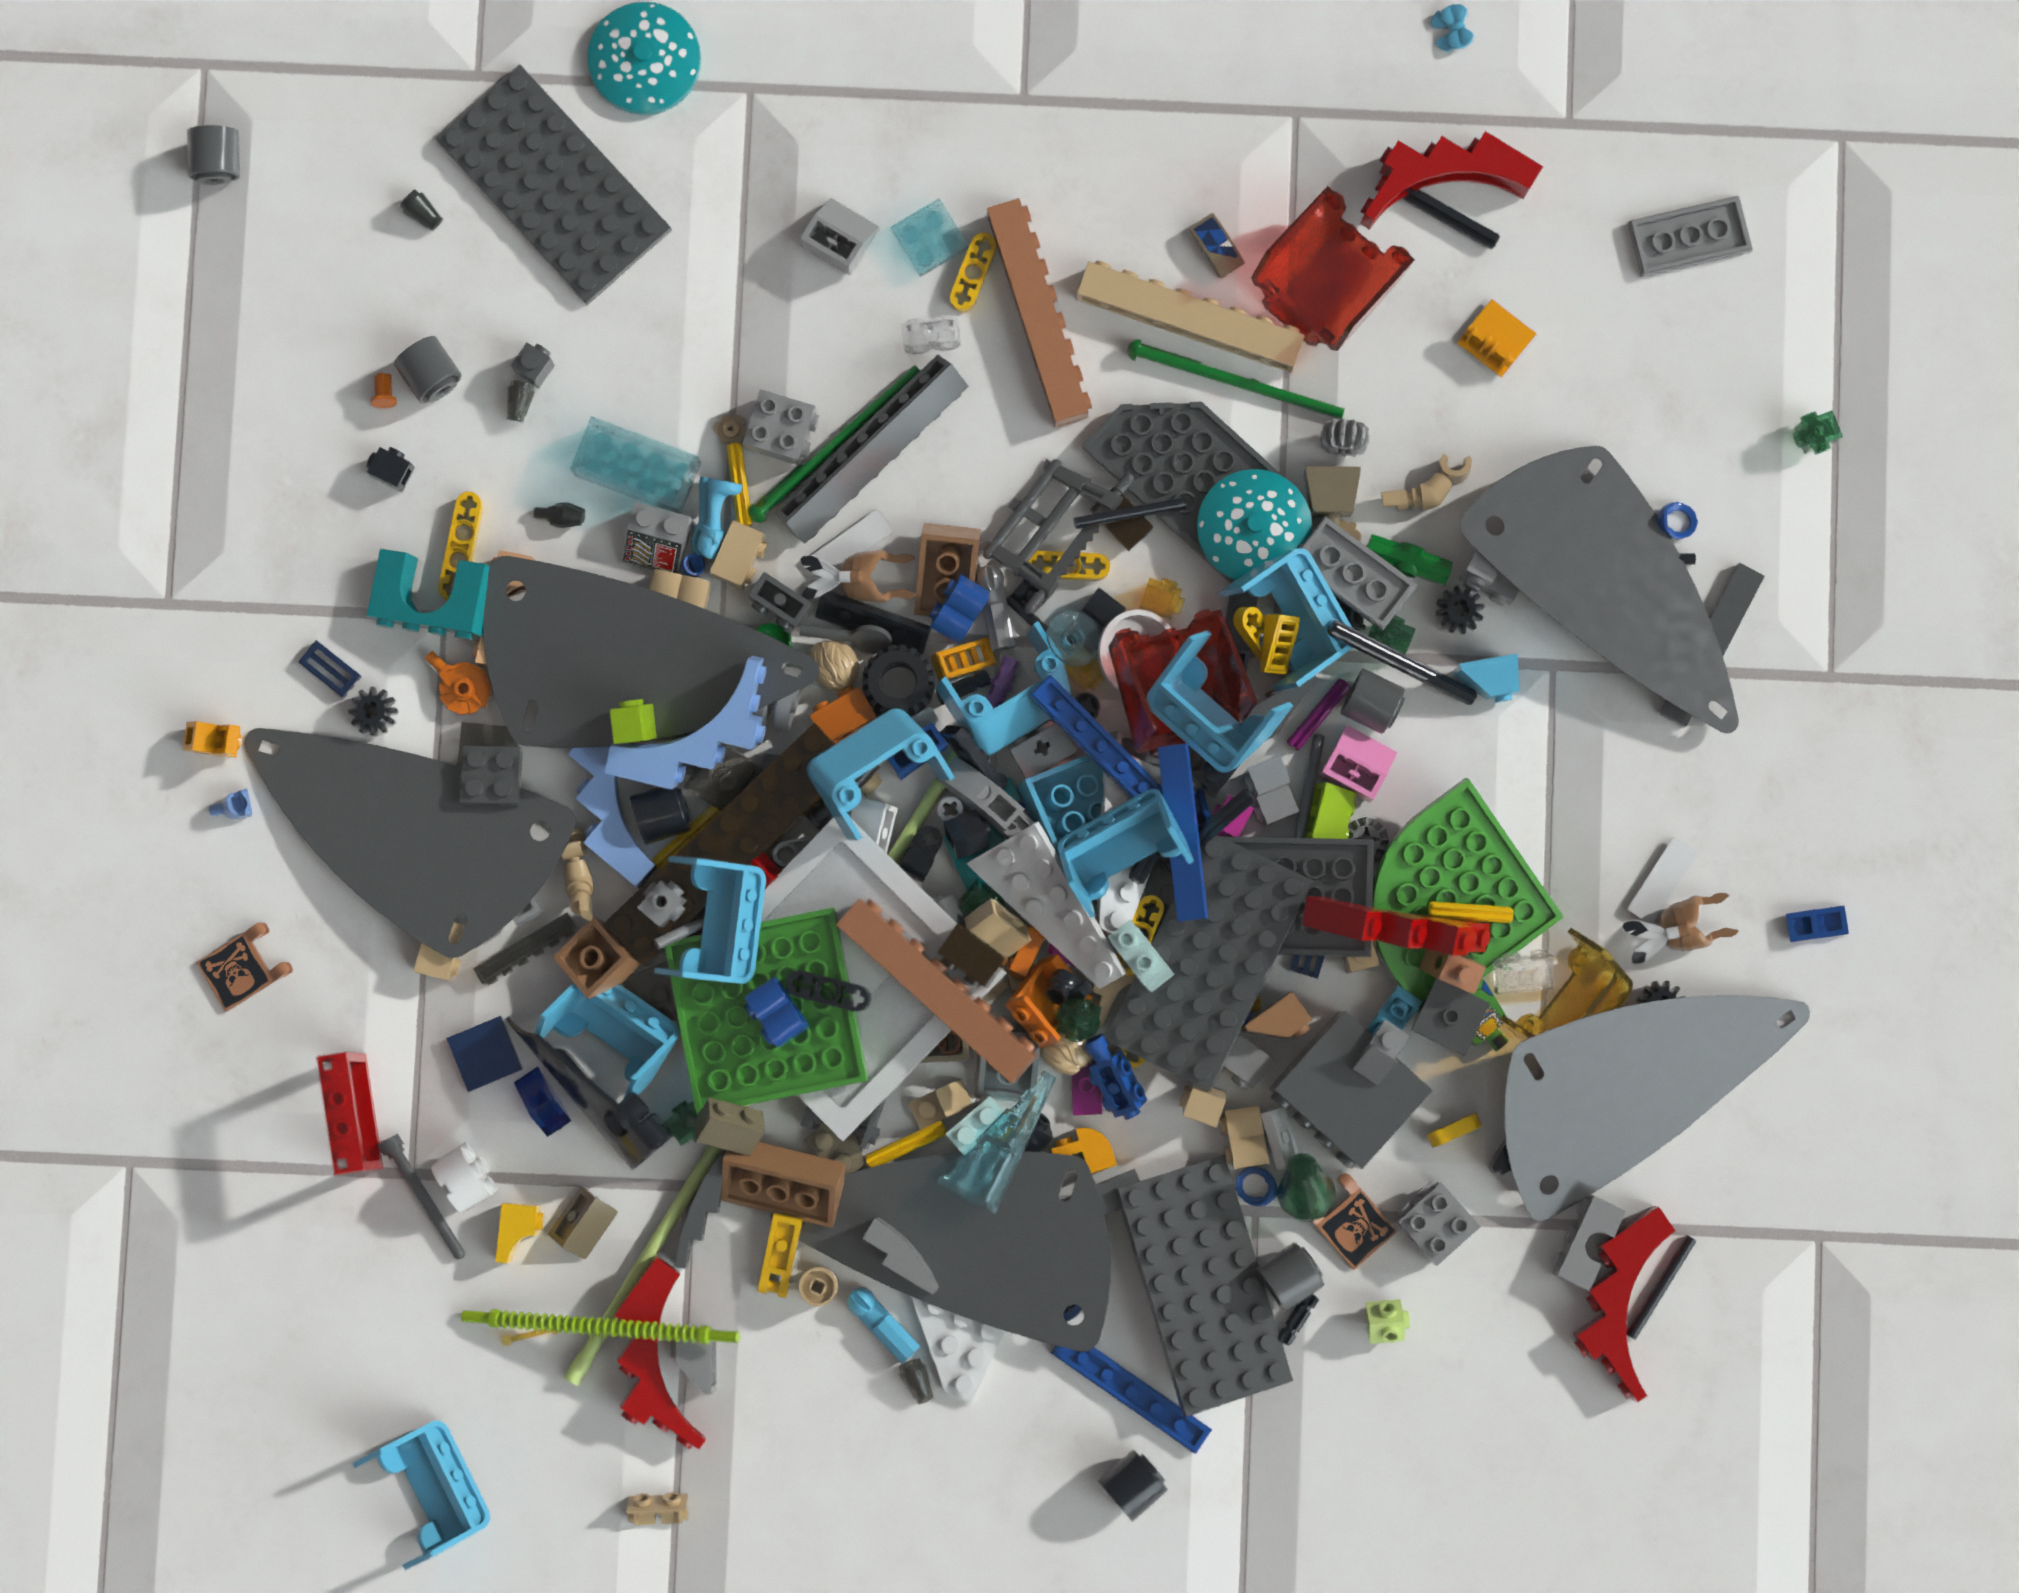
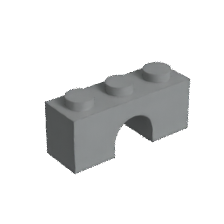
[1552,1195,1626,1291]

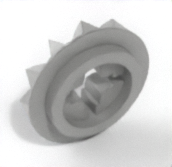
[1348,817,1389,862]

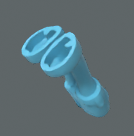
[691,476,742,559]

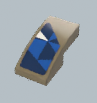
[1188,213,1245,278]

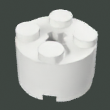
[431,1142,498,1213]

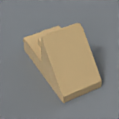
[908,1079,973,1130]

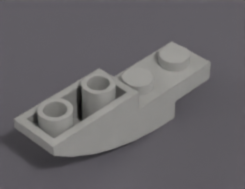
[936,756,1035,839]

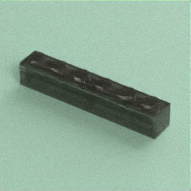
[473,912,578,986]

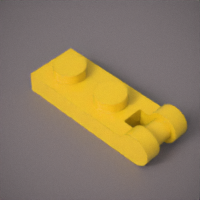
[758,1212,803,1298]

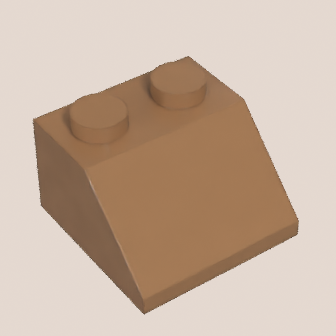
[552,917,641,999]
[1242,992,1312,1040]

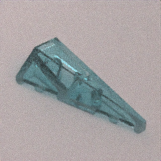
[937,1071,1056,1215]

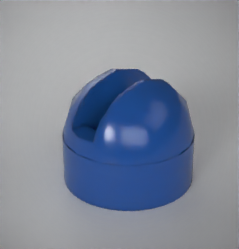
[680,553,705,577]

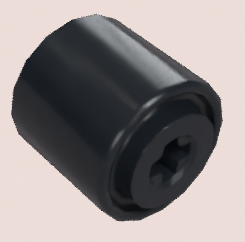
[630,786,692,845]
[1098,1450,1168,1522]

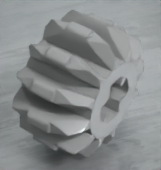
[1320,418,1370,457]

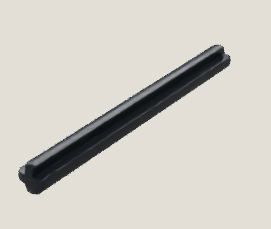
[1327,620,1477,705]

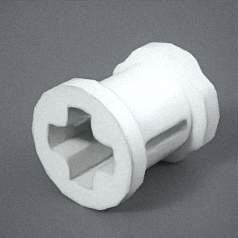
[937,796,963,822]

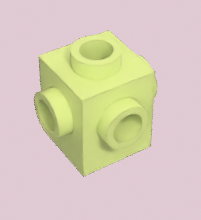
[1365,1299,1410,1344]

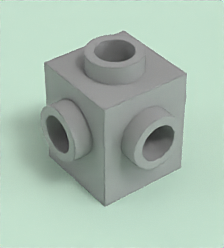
[637,881,687,927]

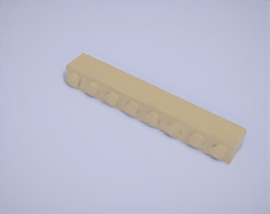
[1077,261,1305,373]

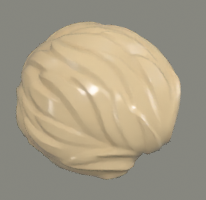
[808,640,860,692]
[1040,1025,1093,1075]

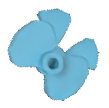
[1431,4,1474,53]

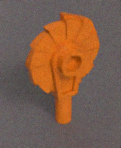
[425,651,493,715]

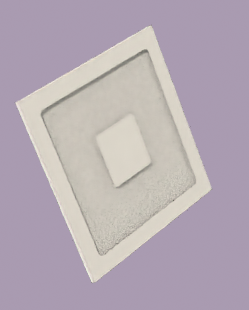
[761,817,1007,1141]

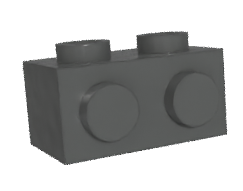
[748,572,814,632]

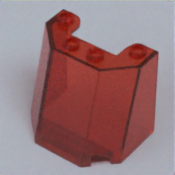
[1251,186,1415,351]
[1108,609,1258,757]

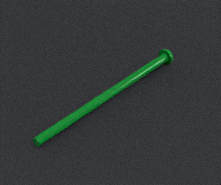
[1127,339,1345,419]
[749,365,920,523]

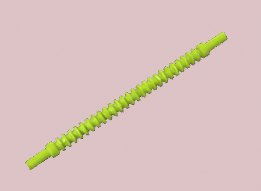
[461,1309,740,1344]

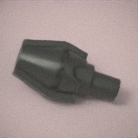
[533,502,586,528]

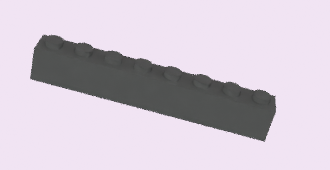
[774,355,969,544]

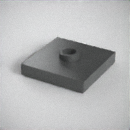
[1411,978,1490,1056]

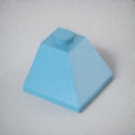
[1452,653,1519,703]

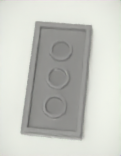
[1627,196,1753,277]
[1301,516,1418,632]

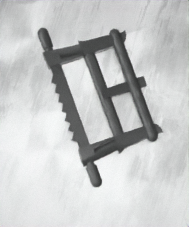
[979,459,1134,614]

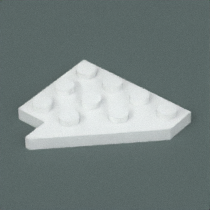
[911,1296,1005,1403]

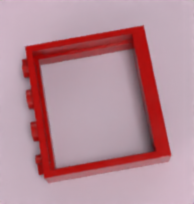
[317,1052,384,1175]

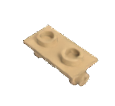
[626,1492,688,1525]

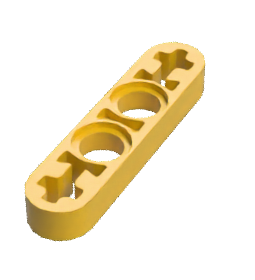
[438,492,483,601]

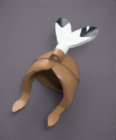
[801,550,916,603]
[1623,893,1739,964]

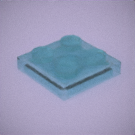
[891,198,969,277]

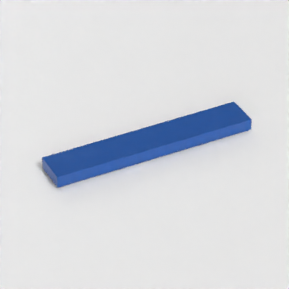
[1029,675,1163,799]
[1158,743,1208,922]
[1051,1345,1212,1454]

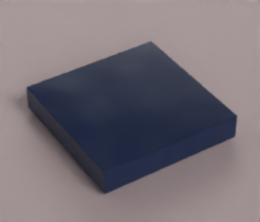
[446,1016,523,1092]

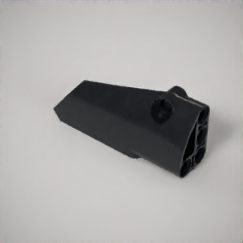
[505,1016,675,1170]

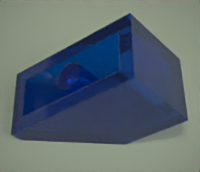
[514,1066,572,1137]

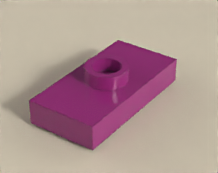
[1071,1059,1102,1116]

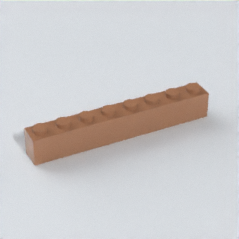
[987,198,1092,428]
[836,898,1038,1083]

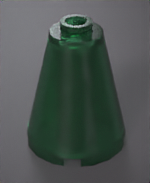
[1277,1153,1336,1221]

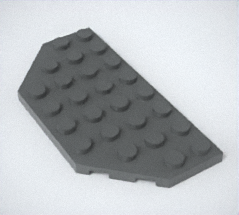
[1082,401,1285,584]

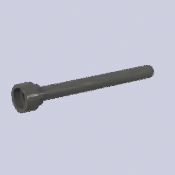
[378,1134,465,1259]

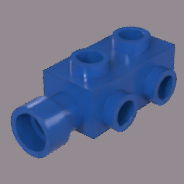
[1083,1033,1148,1120]

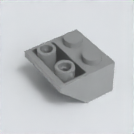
[800,198,880,275]

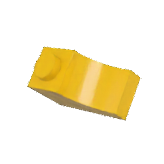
[495,1203,544,1263]

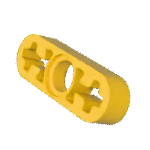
[950,232,996,313]
[1028,551,1110,581]
[1233,607,1291,674]
[1117,895,1164,977]

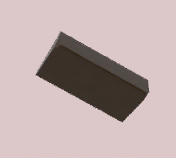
[1090,487,1153,551]

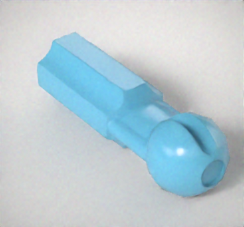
[846,1287,920,1364]

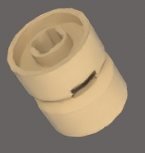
[799,1266,839,1306]

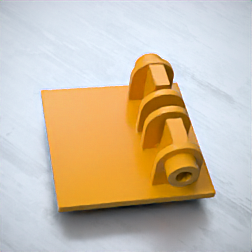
[1457,299,1537,378]

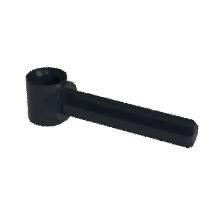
[1159,789,1255,875]

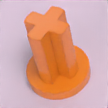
[371,372,397,408]

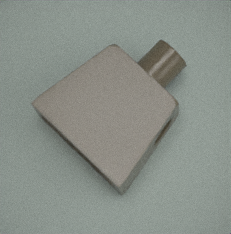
[1304,466,1361,527]

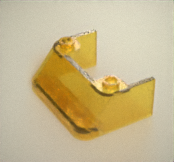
[1500,928,1633,1041]

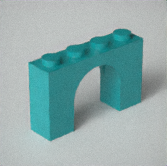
[366,549,490,640]

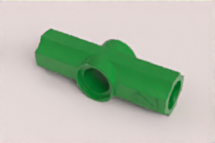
[1367,534,1453,586]

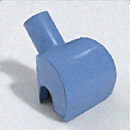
[209,788,252,819]

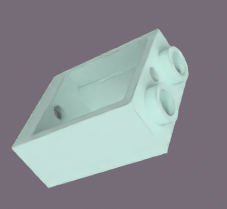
[1107,919,1175,992]

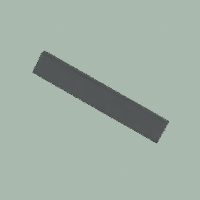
[1659,563,1765,727]

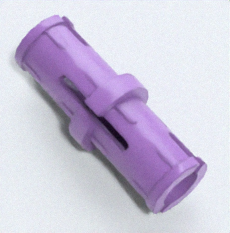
[986,655,1021,709]

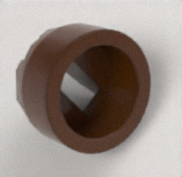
[938,1031,961,1055]

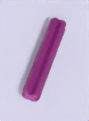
[1287,678,1351,751]

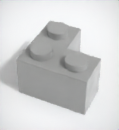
[1459,548,1519,606]
[1241,755,1299,827]

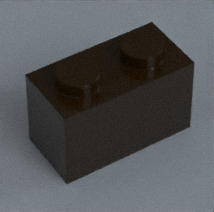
[937,924,1009,989]

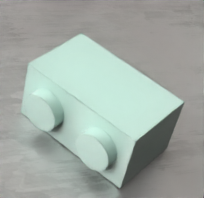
[946,1096,1009,1156]

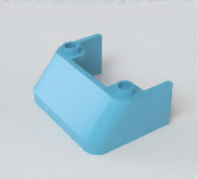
[1218,548,1353,691]
[935,622,1074,756]
[1146,630,1294,772]
[807,709,955,841]
[1057,789,1194,918]
[654,856,766,984]
[535,983,680,1099]
[353,1420,490,1570]

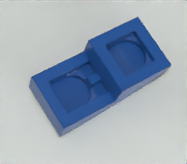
[1786,905,1849,942]

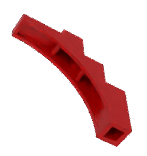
[1360,131,1543,230]
[1302,896,1490,956]
[1573,1206,1676,1402]
[614,1255,706,1450]

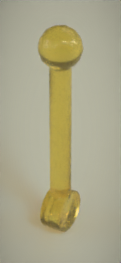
[501,1328,558,1346]

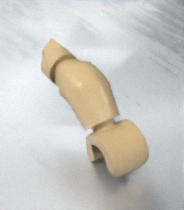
[1381,454,1472,511]
[561,828,593,921]

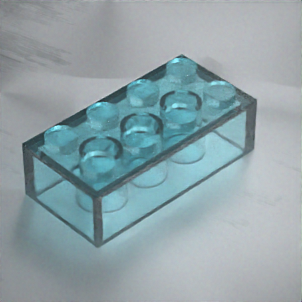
[570,416,701,514]

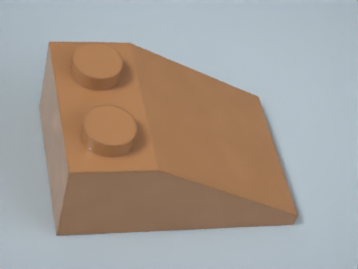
[914,523,981,616]

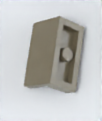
[548,1186,618,1259]

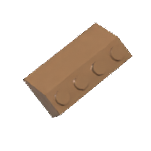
[721,1142,846,1228]

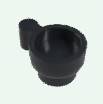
[1046,969,1092,1005]

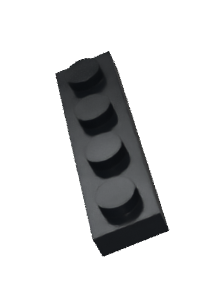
[815,591,931,654]

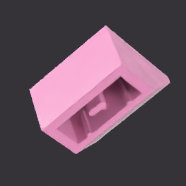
[1319,725,1397,803]

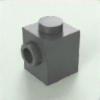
[511,342,555,388]

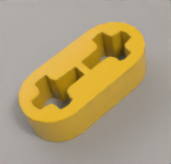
[1426,1112,1482,1148]

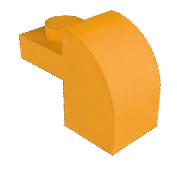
[182,721,242,757]
[1051,1128,1117,1173]

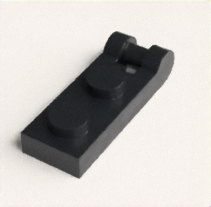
[940,725,1008,790]

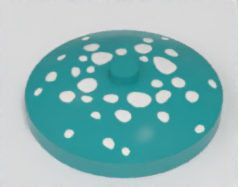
[587,2,701,115]
[1196,469,1312,581]

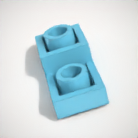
[1366,985,1422,1036]

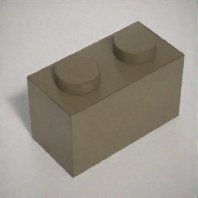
[695,1097,764,1156]

